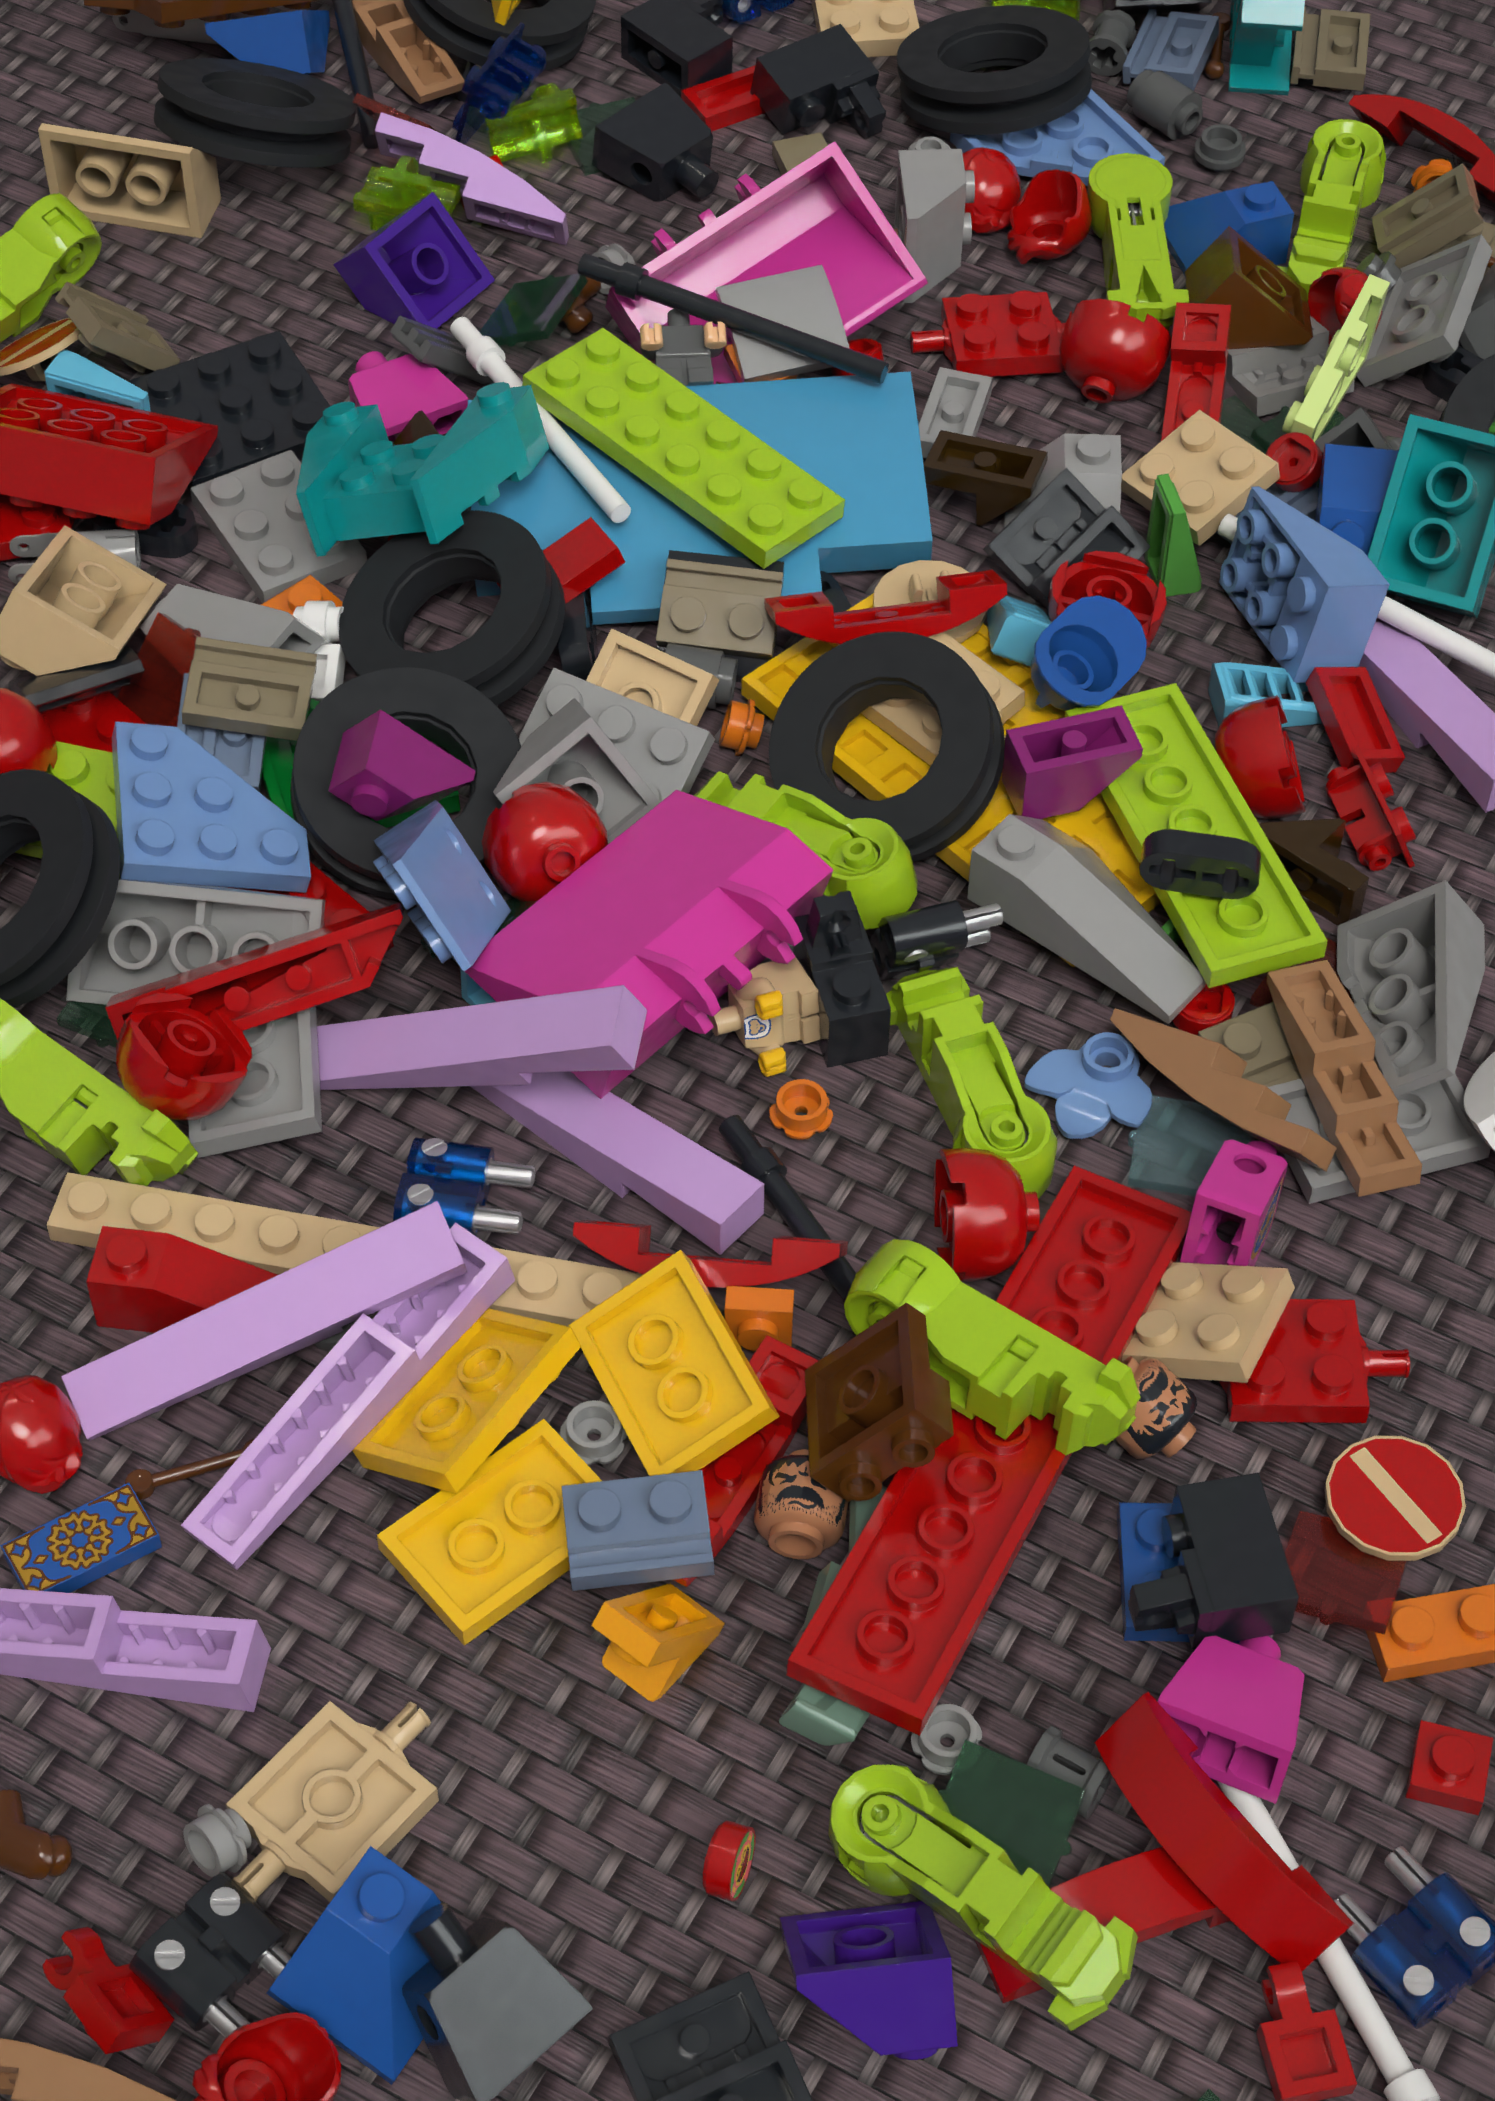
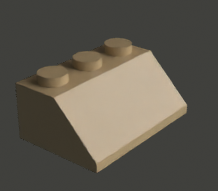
[38,123,221,238]
[0,525,167,676]

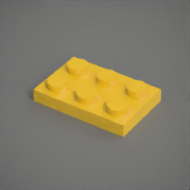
[569,1250,780,1476]
[352,1308,581,1494]
[377,1419,602,1646]

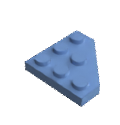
[950,89,1165,186]
[112,721,311,893]

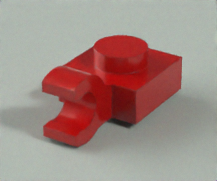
[42,1927,175,2054]
[1256,1961,1357,2101]

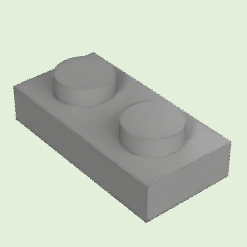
[918,367,993,458]

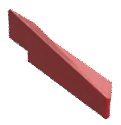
[105,903,404,1040]

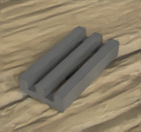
[390,316,493,385]

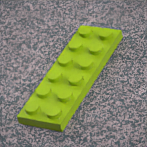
[522,328,845,569]
[1065,683,1328,988]

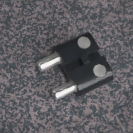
[870,900,1003,980]
[129,1872,291,2038]

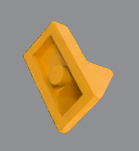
[591,1583,725,1702]

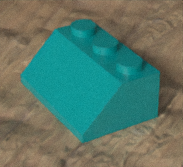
[1368,414,1495,618]

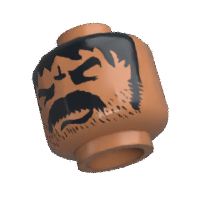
[1115,1356,1197,1459]
[754,1449,848,1559]

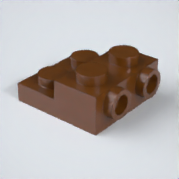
[805,1303,954,1502]

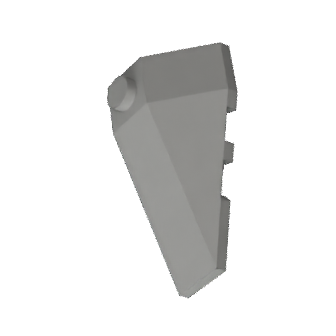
[967,814,1206,1024]
[66,875,325,1005]
[1337,880,1485,1097]

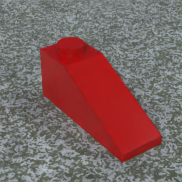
[86,1226,277,1333]

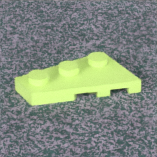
[1282,274,1390,443]

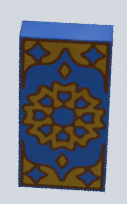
[0,1483,162,1593]

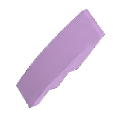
[375,112,569,245]

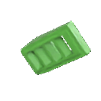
[1144,474,1202,597]

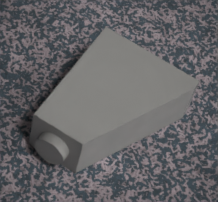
[139,584,325,674]

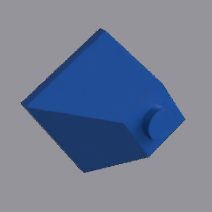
[205,10,330,76]
[1164,181,1294,276]
[1315,443,1399,556]
[266,1846,441,2085]

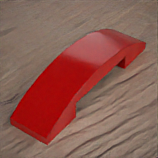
[1348,94,1495,204]
[1158,302,1231,444]
[764,570,1008,644]
[573,1220,848,1288]
[673,1335,819,1587]
[1095,1692,1354,1972]
[974,1847,1231,2004]

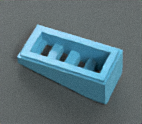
[44,349,151,412]
[987,595,1052,667]
[1208,662,1323,728]

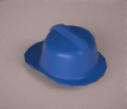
[1031,596,1147,711]

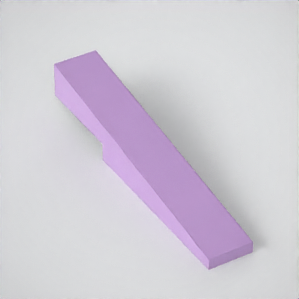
[1358,618,1495,813]
[317,985,647,1090]
[470,1071,764,1255]
[61,1201,467,1441]
[181,1222,515,1570]
[0,1588,271,1712]

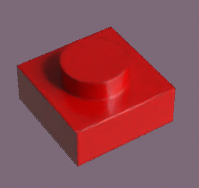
[1405,1720,1493,1815]

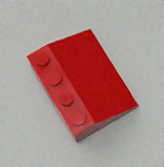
[0,383,218,530]

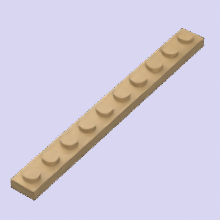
[47,1172,708,1327]

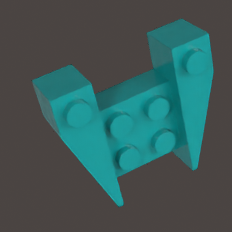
[1228,0,1305,96]
[296,382,550,557]

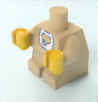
[709,956,821,1077]

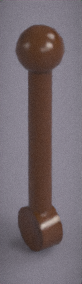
[1205,12,1231,79]
[125,1439,254,1500]

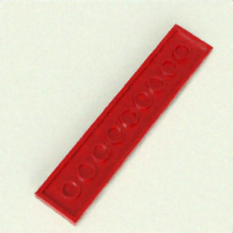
[786,1165,1192,1736]

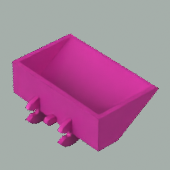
[605,141,928,384]
[464,790,833,1099]

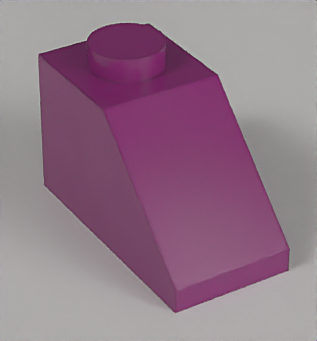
[1001,705,1143,819]
[328,709,476,821]

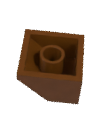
[1185,226,1313,349]

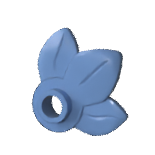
[1024,1032,1152,1139]

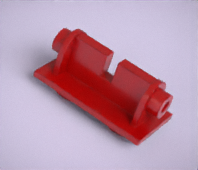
[1325,745,1416,871]

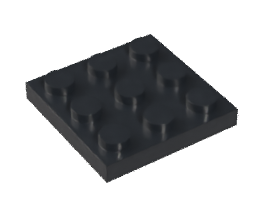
[128,330,330,492]

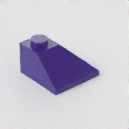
[333,192,495,329]
[780,1901,958,2060]

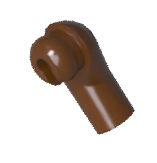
[552,274,601,334]
[0,1789,72,1880]

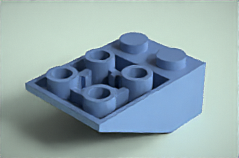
[1219,486,1390,683]
[373,800,511,972]

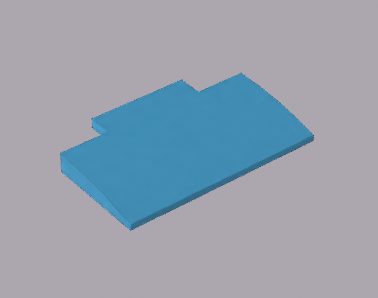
[468,371,933,625]

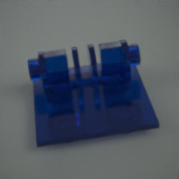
[452,22,546,145]

